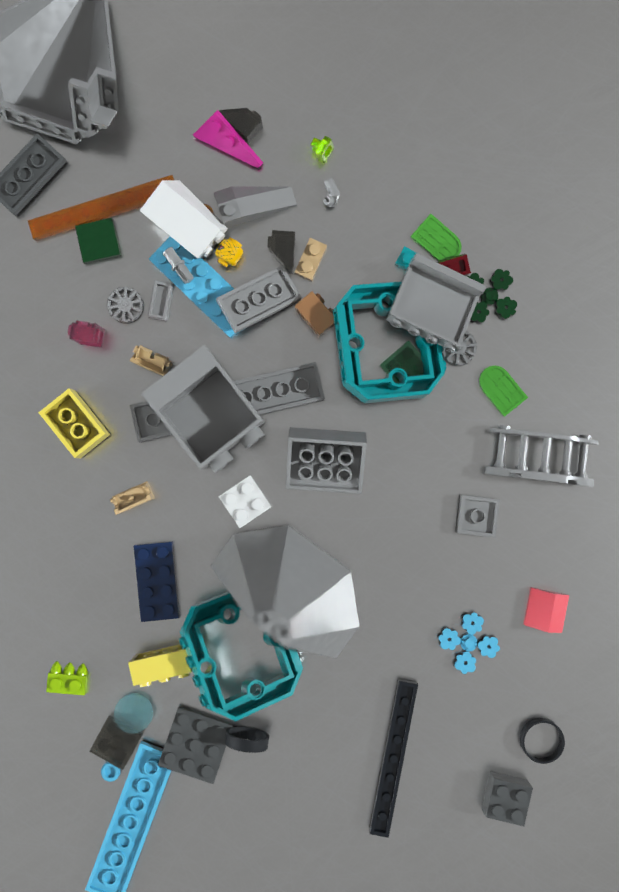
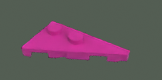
[193,110,263,168]

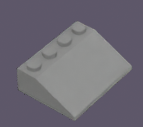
[286,427,367,494]

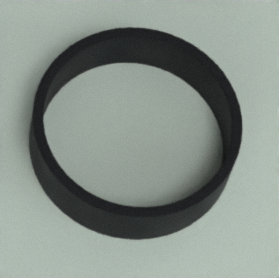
[520,718,565,764]
[225,727,269,753]

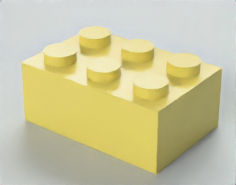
[38,388,110,458]
[128,644,193,687]

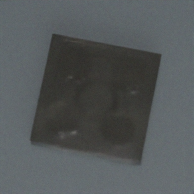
[89,715,143,770]

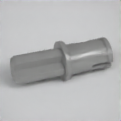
[163,247,194,284]

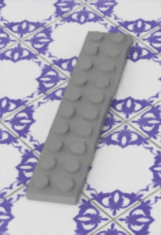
[130,362,325,443]

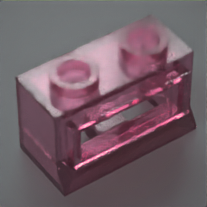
[68,320,105,348]

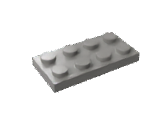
[216,265,302,333]

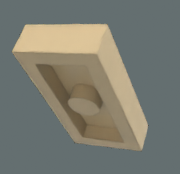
[294,238,327,281]

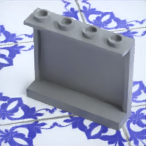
[386,253,486,353]

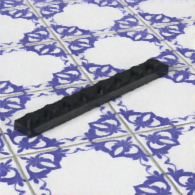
[369,679,418,838]

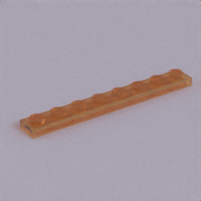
[28,175,174,241]

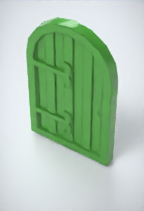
[411,214,462,261]
[479,365,528,417]

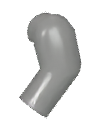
[324,178,340,207]

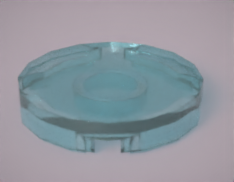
[114,693,153,734]

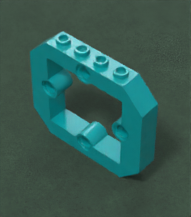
[333,282,446,403]
[179,591,303,721]

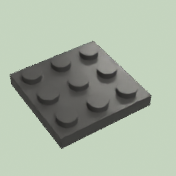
[158,707,233,784]

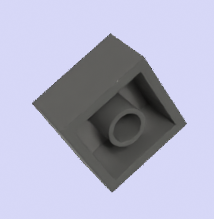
[481,771,533,826]

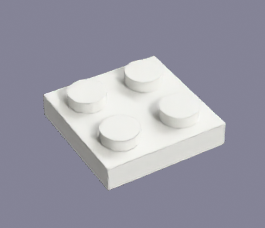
[219,475,272,528]

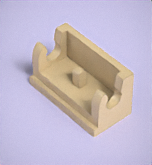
[110,481,155,515]

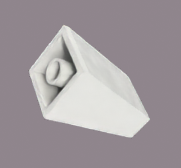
[140,180,228,259]

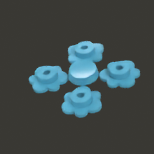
[438,612,500,674]

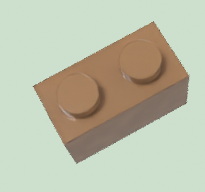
[295,291,335,338]

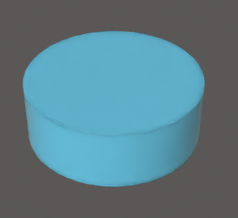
[101,760,121,782]

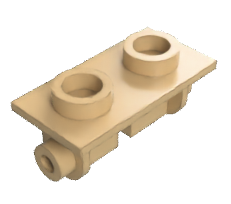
[130,345,173,376]

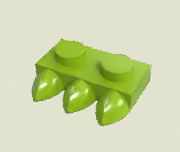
[46,661,88,696]

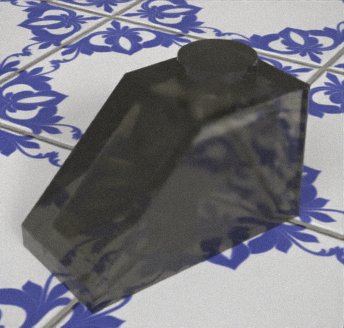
[219,108,263,144]
[268,230,295,274]

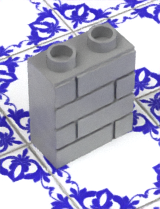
[141,345,265,473]

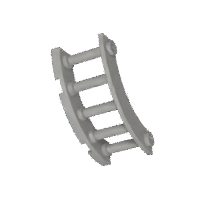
[485,425,599,487]

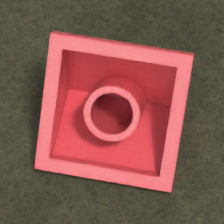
[524,587,569,633]

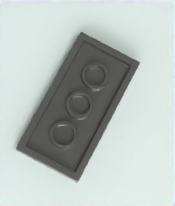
[0,133,67,216]

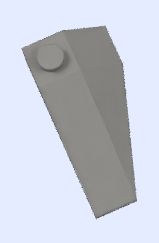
[213,187,297,228]

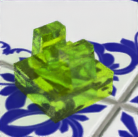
[310,136,334,164]

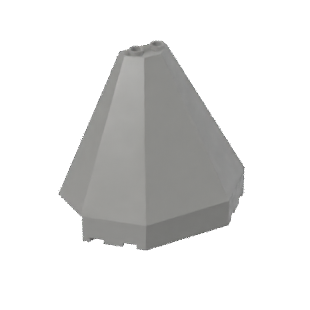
[0,0,118,144]
[211,524,359,658]

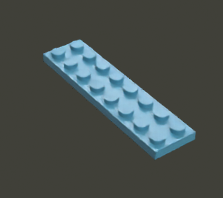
[85,741,171,892]

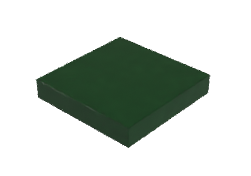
[75,218,121,264]

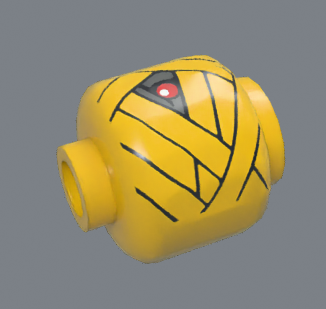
[215,237,243,268]

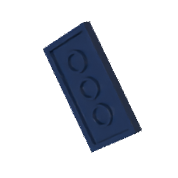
[133,541,180,622]

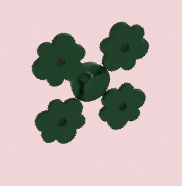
[467,269,517,323]

